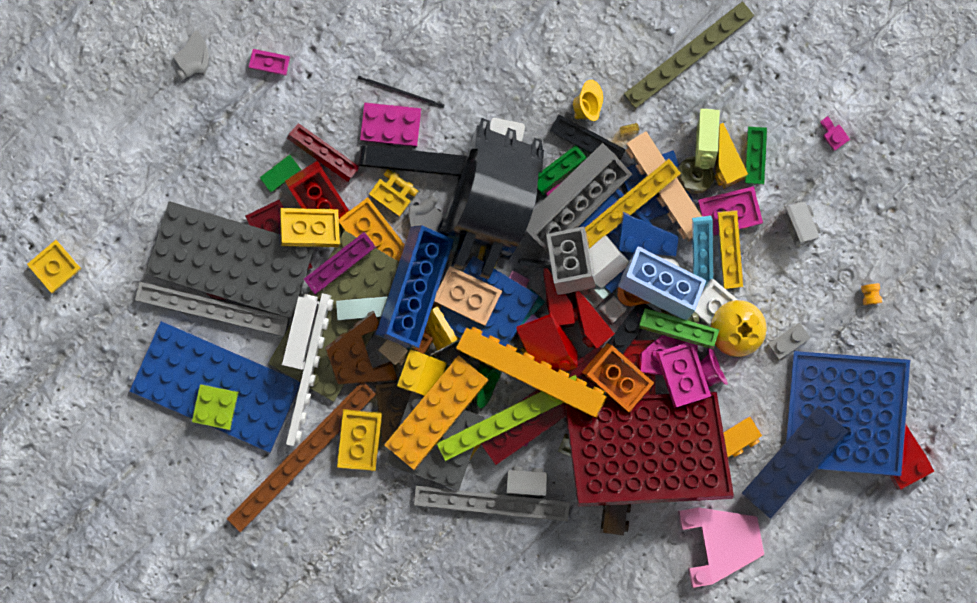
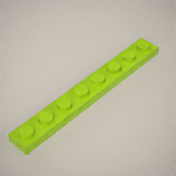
[437,375,577,461]

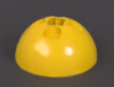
[710,300,767,357]

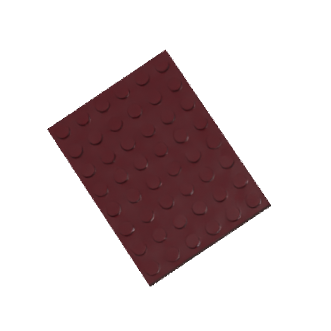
[564,392,734,507]

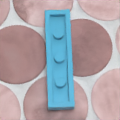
[692,216,713,286]

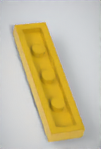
[717,210,743,289]

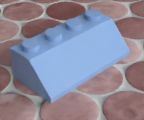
[618,246,706,320]

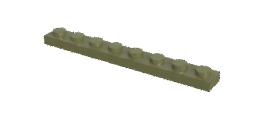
[624,1,755,109]

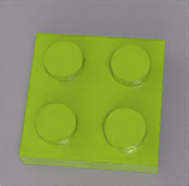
[192,384,239,430]

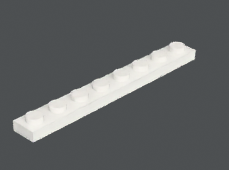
[286,293,334,446]

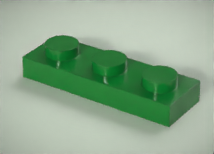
[745,126,767,185]
[537,145,587,195]

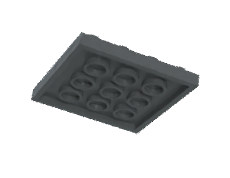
[386,392,485,490]

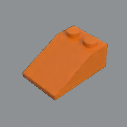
[582,343,654,412]

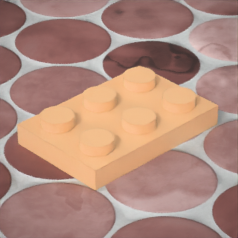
[434,266,502,326]

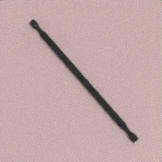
[358,76,445,108]

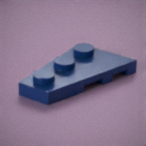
[618,212,679,256]

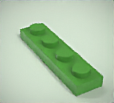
[639,308,719,350]

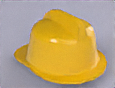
[573,80,603,121]

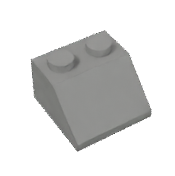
[782,201,821,247]
[506,467,547,496]

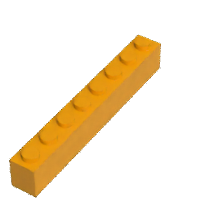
[456,327,607,418]

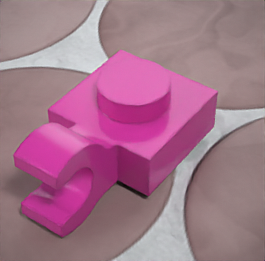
[820,116,850,151]

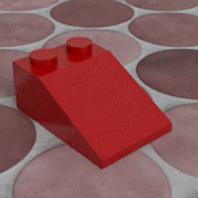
[285,161,349,219]
[543,268,578,328]
[571,291,615,349]
[516,314,578,372]
[889,425,935,490]

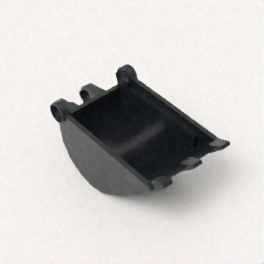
[437,118,544,279]

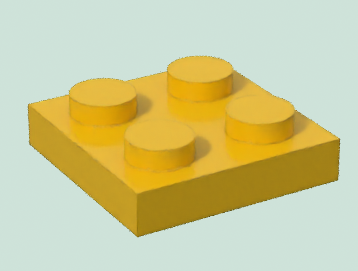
[27,240,81,294]

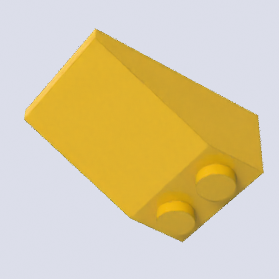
[714,123,748,189]

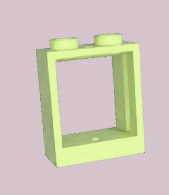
[695,109,720,169]

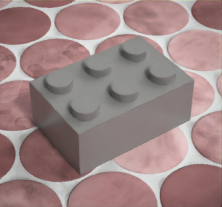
[546,227,596,295]

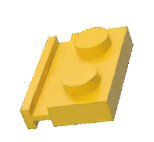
[425,306,458,351]

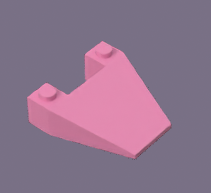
[678,507,764,588]

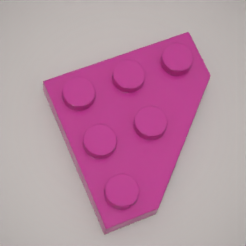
[639,323,699,375]

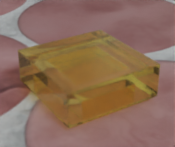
[618,123,639,137]

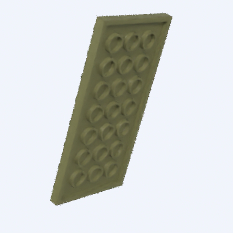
[268,231,399,402]

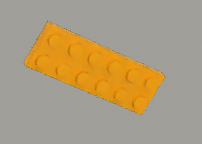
[384,355,489,470]

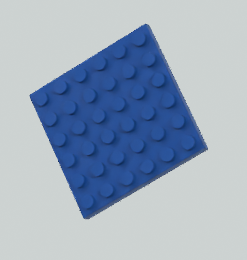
[786,351,911,476]

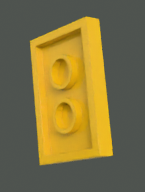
[280,208,340,247]
[337,409,382,471]

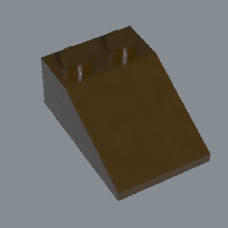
[600,504,631,536]

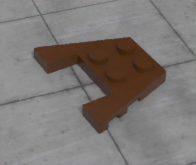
[325,311,397,384]

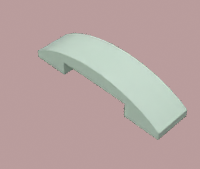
[336,297,388,320]

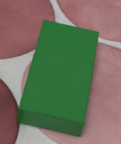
[259,155,301,193]

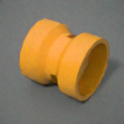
[861,283,882,305]

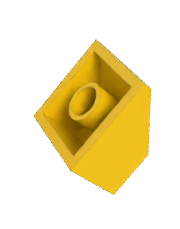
[397,349,447,396]

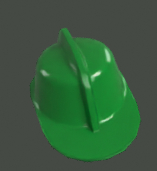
[477,364,502,408]

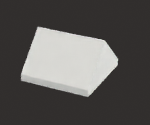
[589,235,629,288]

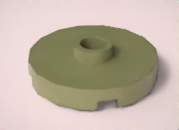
[677,156,714,194]

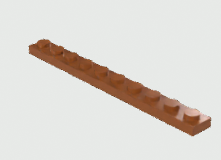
[227,382,377,532]

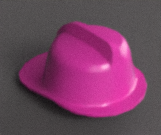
[700,348,728,387]

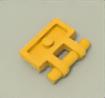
[369,169,419,217]

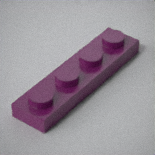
[304,232,377,295]

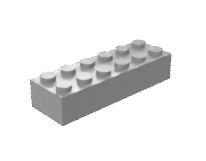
[526,143,632,254]

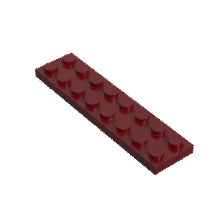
[481,346,602,465]

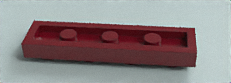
[286,123,360,182]

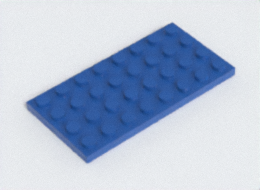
[130,321,301,453]

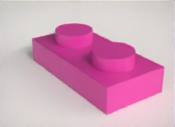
[249,49,290,76]

